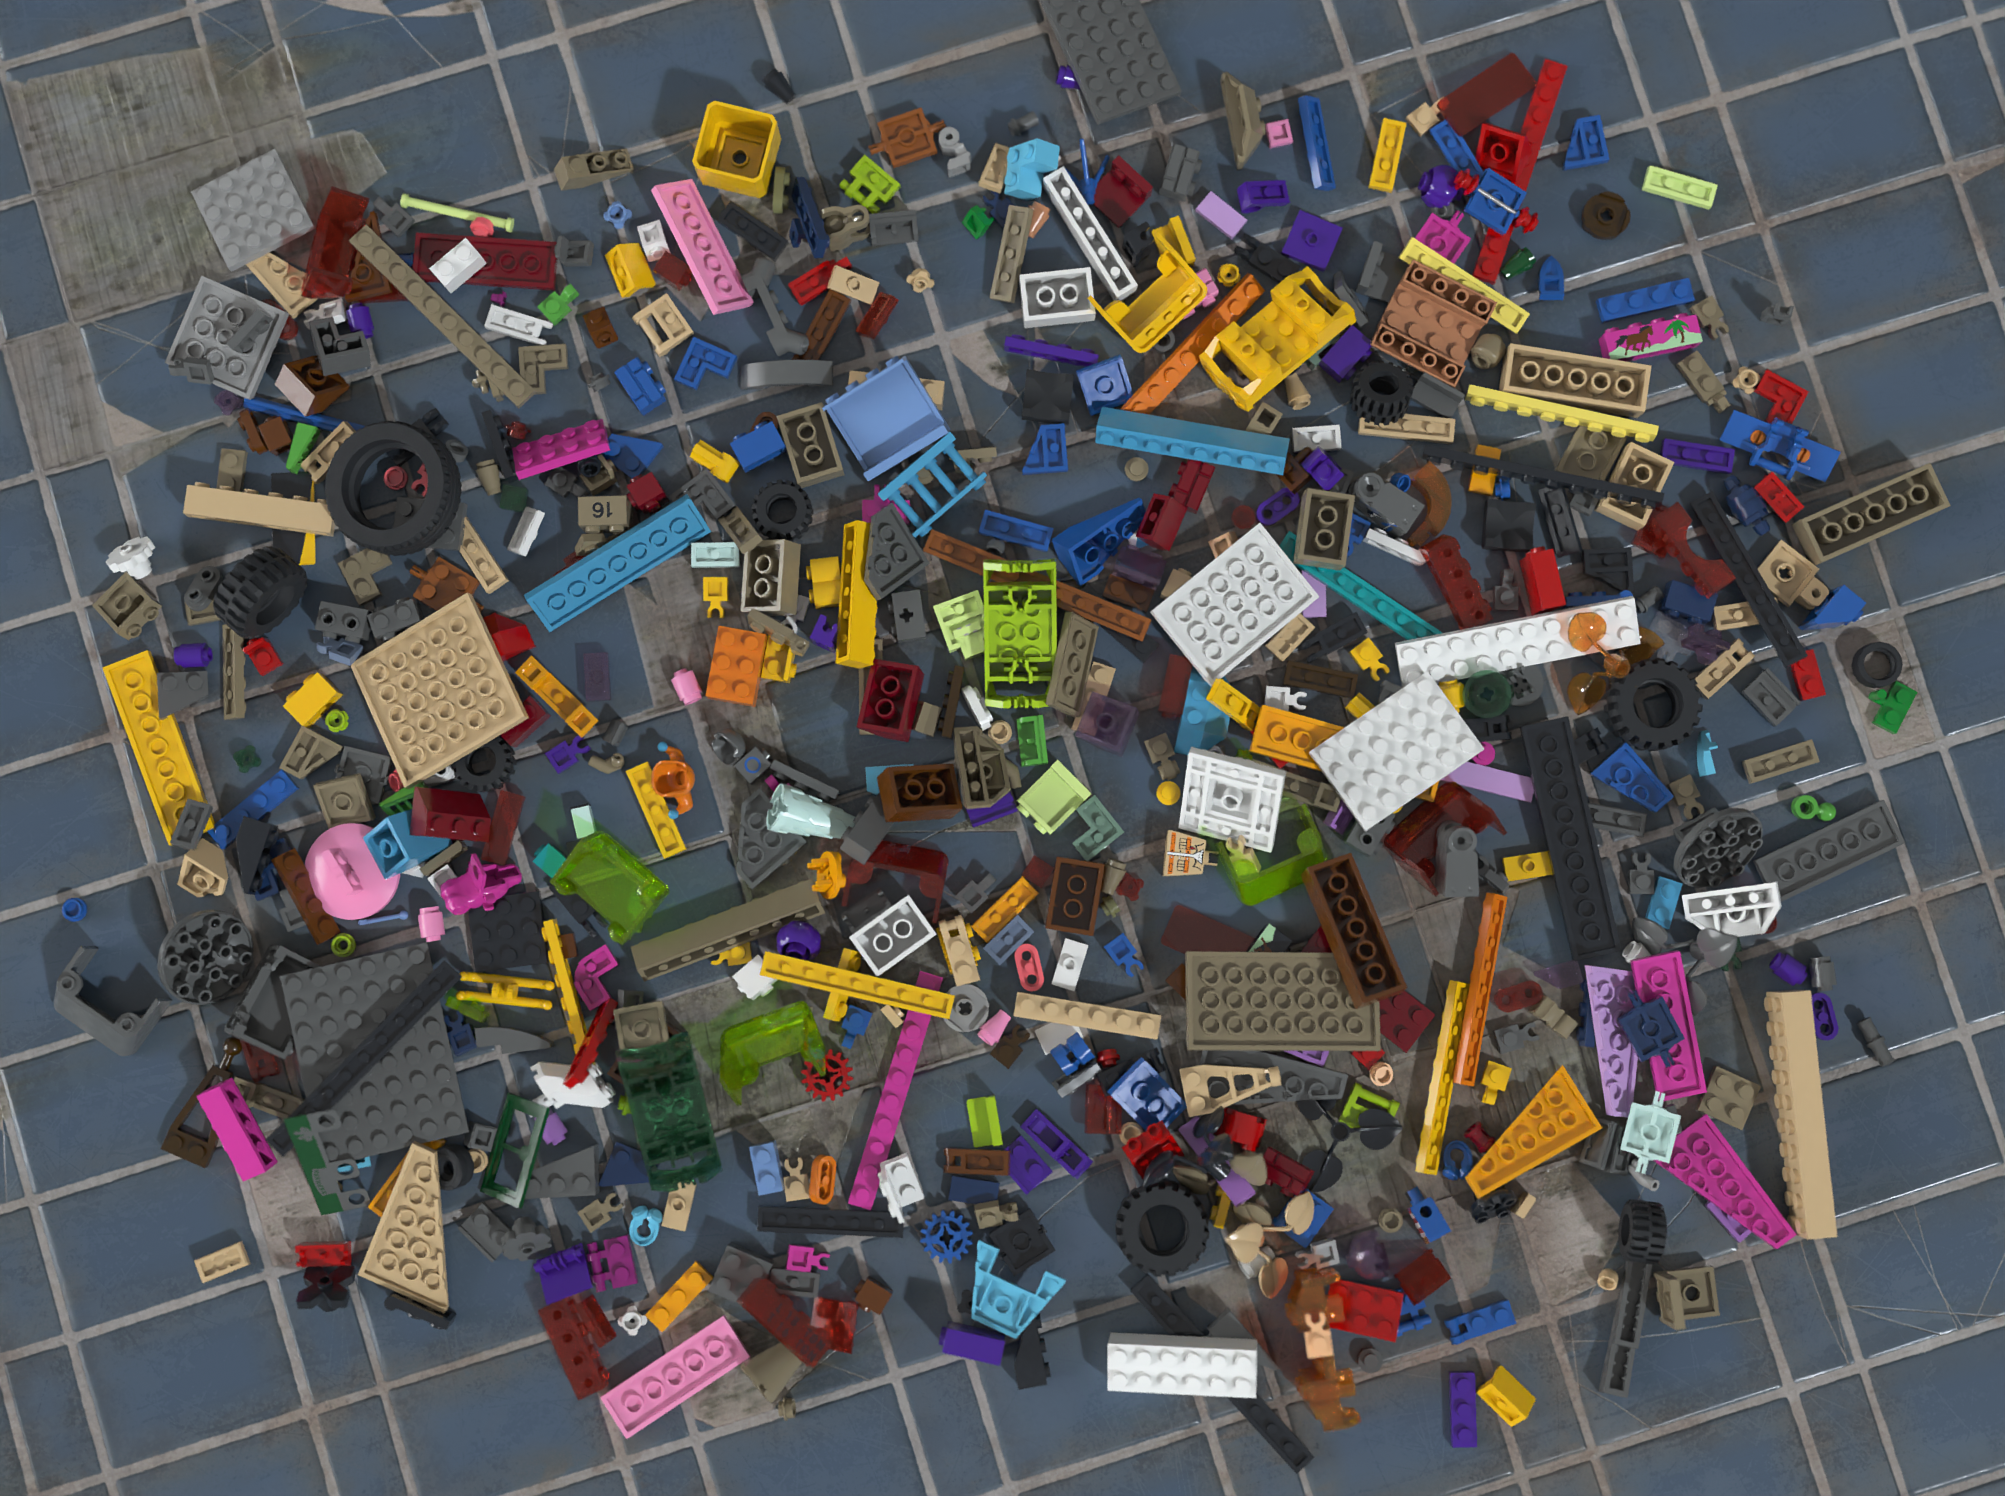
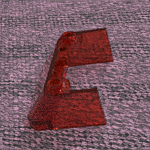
[300,186,370,299]
[1384,781,1507,897]
[841,840,949,924]

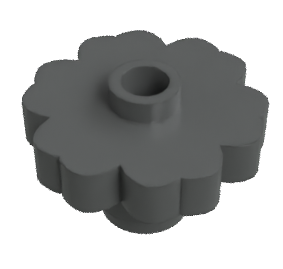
[501,1217,552,1261]

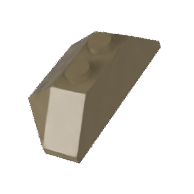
[1220,72,1265,170]
[953,726,1011,809]

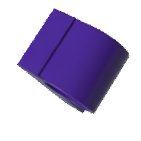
[1237,180,1290,213]

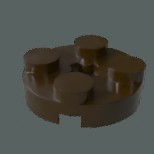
[1581,192,1631,240]

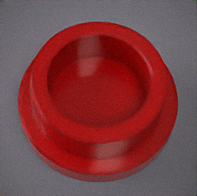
[1096,1049,1120,1068]

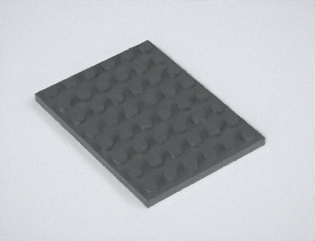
[280,942,469,1163]

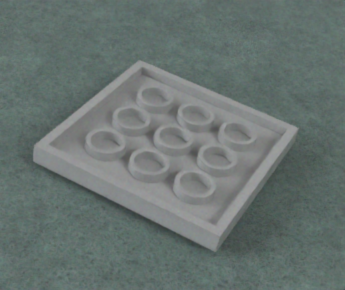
[191,149,316,272]
[165,276,289,400]

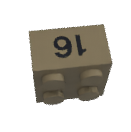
[578,495,634,536]

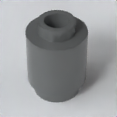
[1809,956,1837,992]

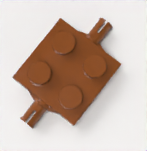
[868,107,946,169]
[409,557,484,613]

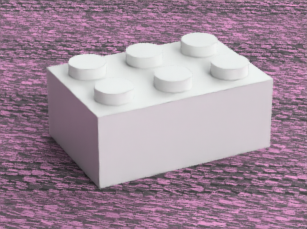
[1019,267,1096,328]
[849,895,937,977]

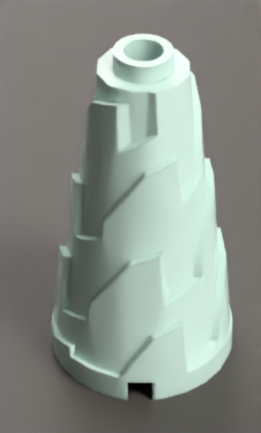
[766,783,856,839]

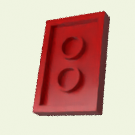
[1323,1277,1404,1342]

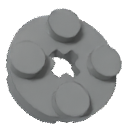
[943,984,989,1032]

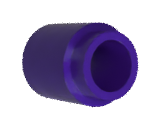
[345,303,374,339]
[174,643,213,668]
[1769,952,1808,986]

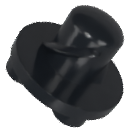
[1469,1188,1517,1224]

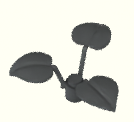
[1632,917,1738,1016]

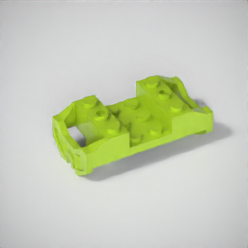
[983,559,1057,708]

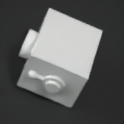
[732,955,778,1000]

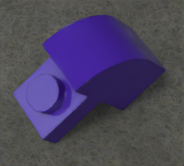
[1301,446,1344,491]

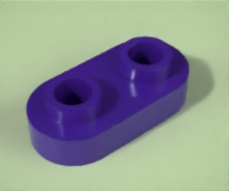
[1256,488,1299,526]
[1811,993,1838,1041]

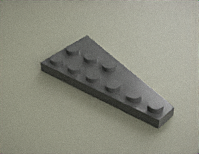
[1199,1050,1348,1105]

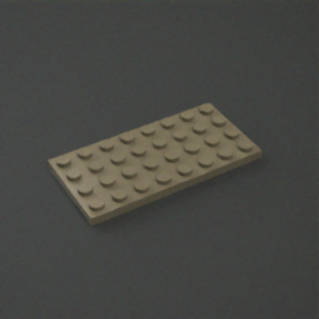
[1185,951,1381,1051]

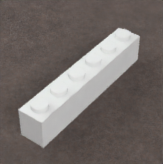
[1043,166,1138,301]

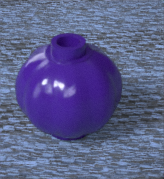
[1418,165,1464,208]
[776,921,821,961]

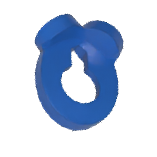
[1442,1140,1473,1180]

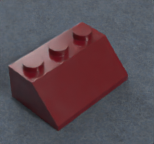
[856,659,924,742]
[410,787,491,842]

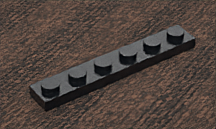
[757,1206,904,1238]

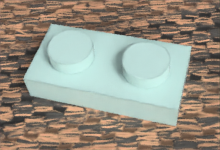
[691,542,740,568]

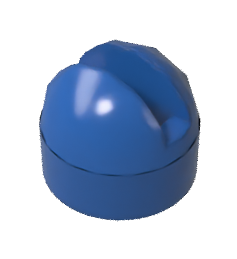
[1389,473,1411,492]

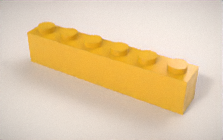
[836,520,878,669]

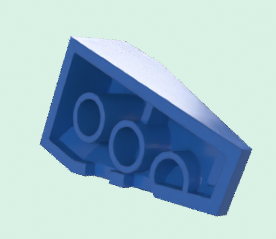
[1052,498,1146,586]

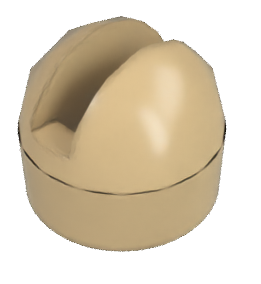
[1597,1268,1618,1290]

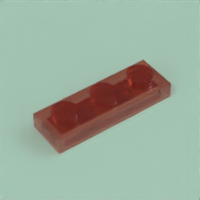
[481,790,526,866]

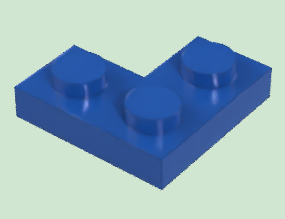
[674,337,737,391]

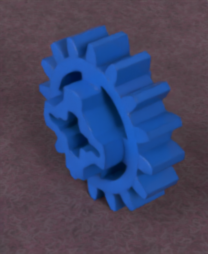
[920,1209,973,1264]

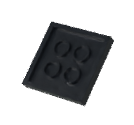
[468,891,549,972]

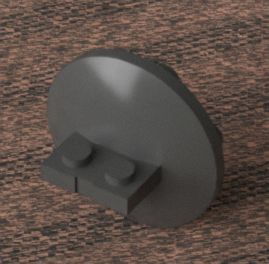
[1673,807,1763,888]
[158,909,253,1005]

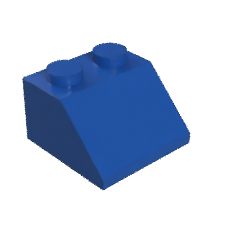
[1798,585,1866,630]

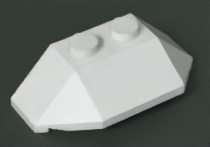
[1682,882,1781,937]

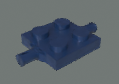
[1617,990,1685,1067]

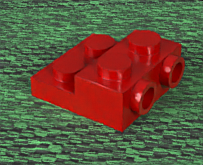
[1122,1120,1184,1179]

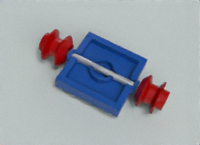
[1454,168,1539,235]

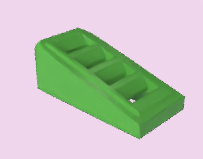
[286,423,321,474]
[379,781,429,816]

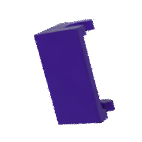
[810,614,838,654]

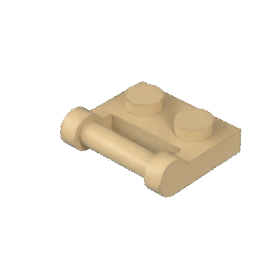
[632,293,694,357]

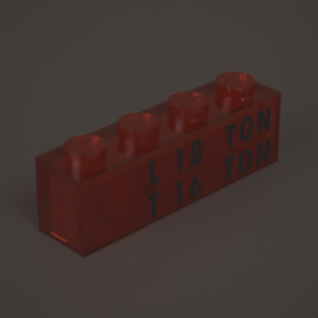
[736,1278,832,1368]

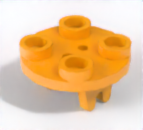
[807,851,846,899]

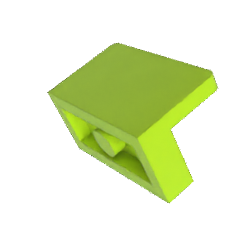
[967,1095,1003,1148]

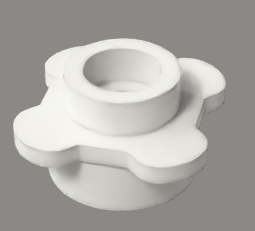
[618,1306,647,1336]

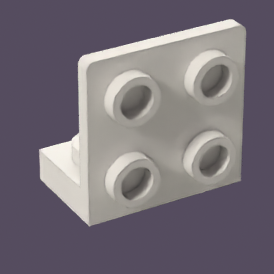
[878,1153,924,1224]

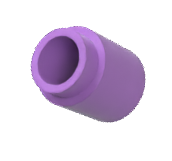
[534,1108,568,1146]

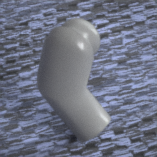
[1628,1159,1660,1191]

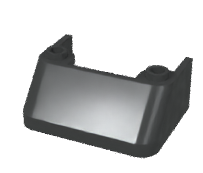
[54,946,173,1056]

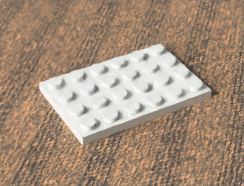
[1150,523,1319,686]
[1309,671,1484,832]

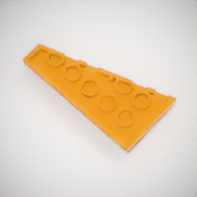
[1465,1065,1602,1199]

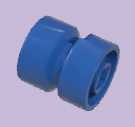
[1050,1032,1095,1077]

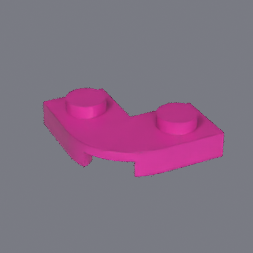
[574,944,619,1011]

